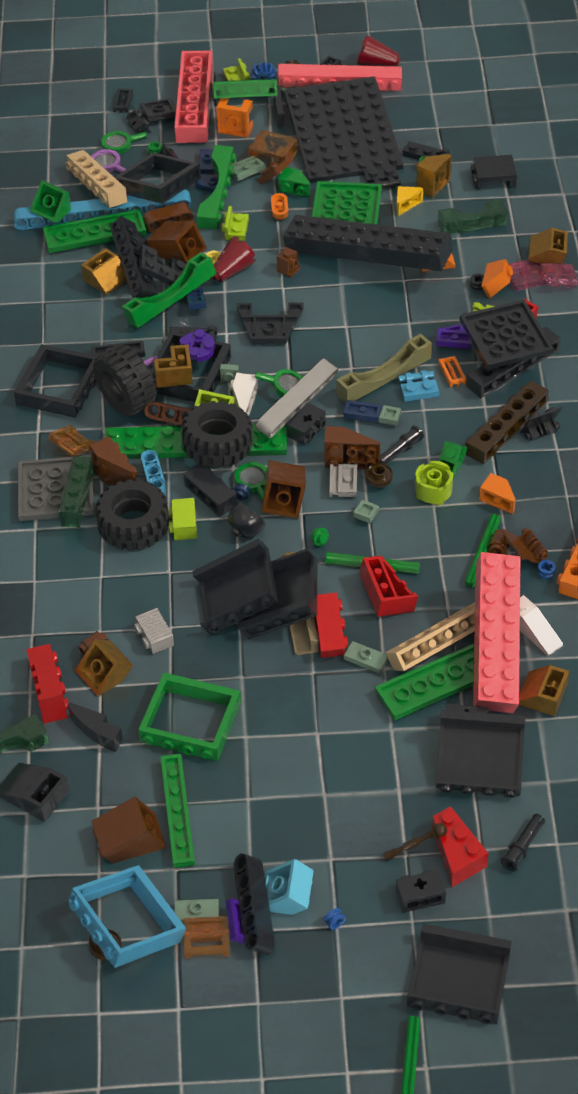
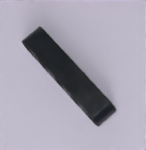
[234,853,275,955]

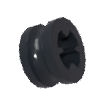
[470,273,484,290]

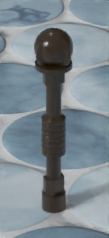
[383,823,447,861]

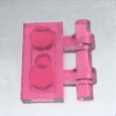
[539,263,578,288]

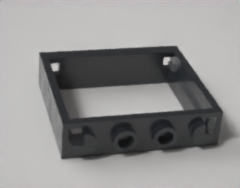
[114,153,201,204]
[150,332,231,402]
[14,344,97,418]

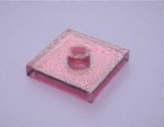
[509,259,548,291]

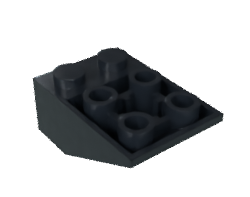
[0,763,70,822]

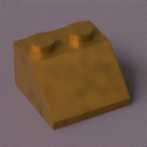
[416,154,452,198]
[75,639,134,696]

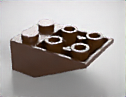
[324,426,380,469]
[90,436,137,486]

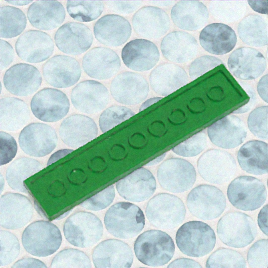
[105,424,287,459]

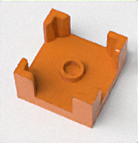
[216,98,253,138]

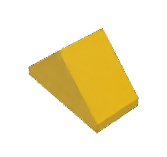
[397,187,423,216]

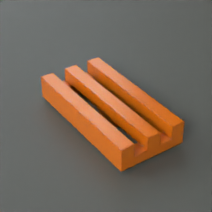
[438,356,467,388]

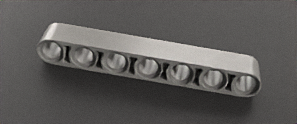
[255,359,338,438]

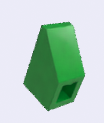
[278,167,310,197]
[439,441,468,479]

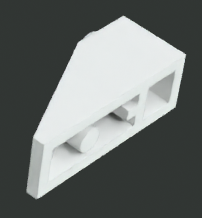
[230,373,258,415]
[520,595,563,656]

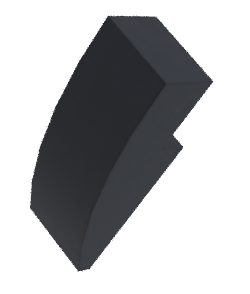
[68,703,123,752]

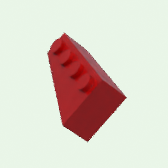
[26,644,69,724]

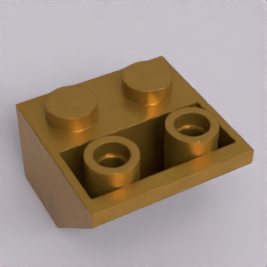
[528,228,568,268]
[81,248,127,295]
[519,665,570,716]

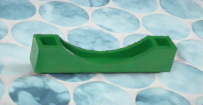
[196,145,237,229]
[122,252,216,328]

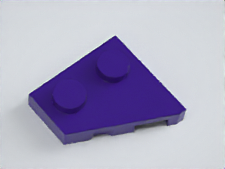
[436,324,472,349]

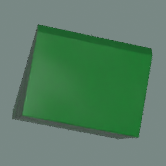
[30,180,71,223]

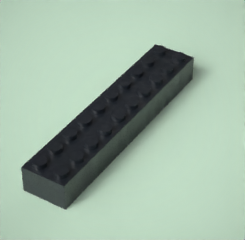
[283,215,453,271]

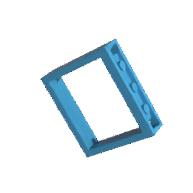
[68,865,186,968]

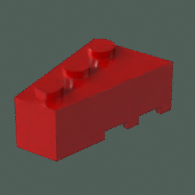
[359,556,418,617]
[315,592,348,658]
[432,806,489,887]

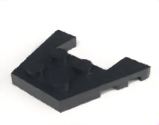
[237,303,304,344]

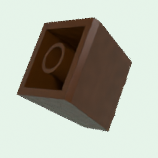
[146,221,207,264]
[261,460,306,519]
[92,797,166,864]

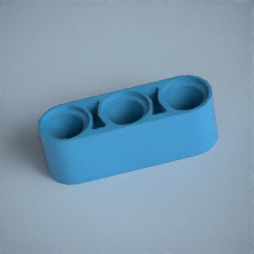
[141,450,166,496]

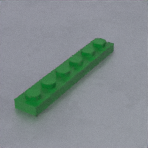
[160,754,195,868]

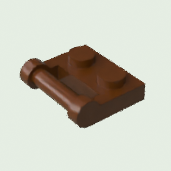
[257,153,293,185]

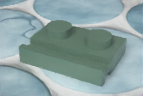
[231,156,266,180]

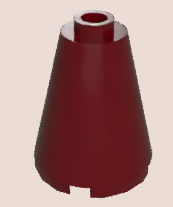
[357,35,401,67]
[212,236,256,282]

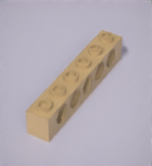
[66,150,127,208]
[386,602,475,671]

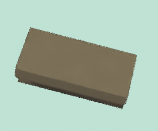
[289,617,319,655]

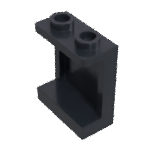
[470,155,517,190]

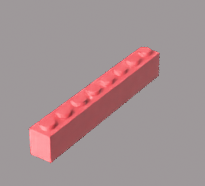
[278,64,402,91]

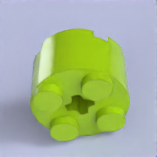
[415,461,453,506]

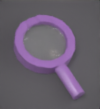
[91,149,126,173]

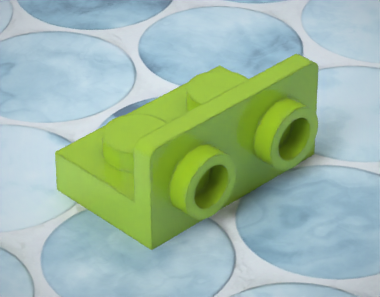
[223,58,251,81]
[222,206,249,241]

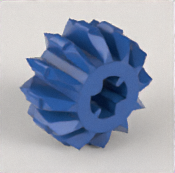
[250,61,276,80]

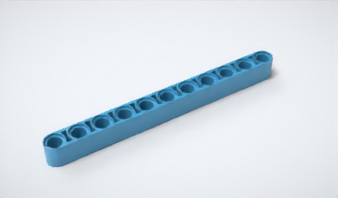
[13,190,192,230]

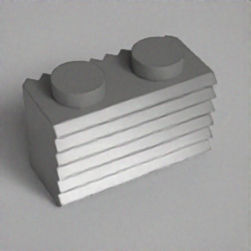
[134,608,174,654]

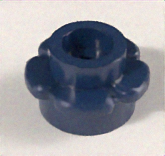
[233,483,250,500]

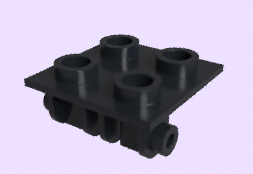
[520,407,562,440]

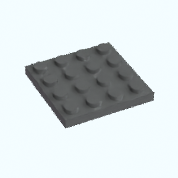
[18,455,94,521]

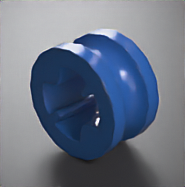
[538,560,556,579]
[324,908,346,930]

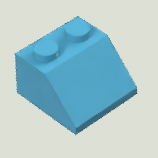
[264,859,314,915]

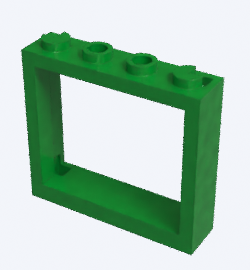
[211,79,277,98]
[138,672,241,761]

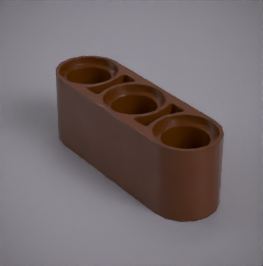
[143,202,193,233]
[144,402,191,425]

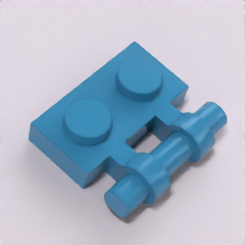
[398,370,439,402]

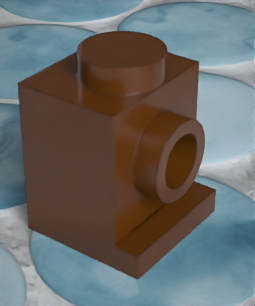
[277,247,301,278]

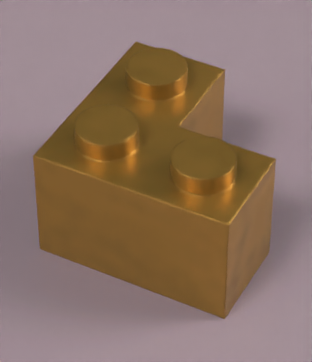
[154,345,193,387]

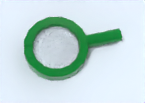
[101,131,147,154]
[255,369,303,398]
[234,462,267,500]

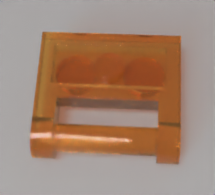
[48,425,95,457]
[184,916,230,958]

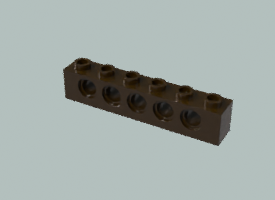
[466,381,549,465]

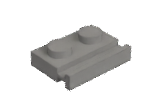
[329,464,357,497]

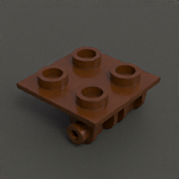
[502,528,548,564]

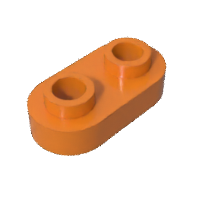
[271,193,288,220]

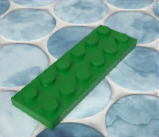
[43,209,147,253]
[375,644,474,721]

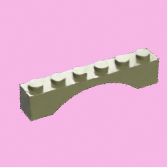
[336,334,432,403]

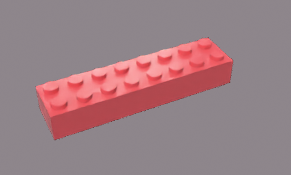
[175,51,213,143]
[473,552,520,713]

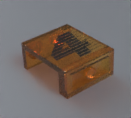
[248,130,298,160]

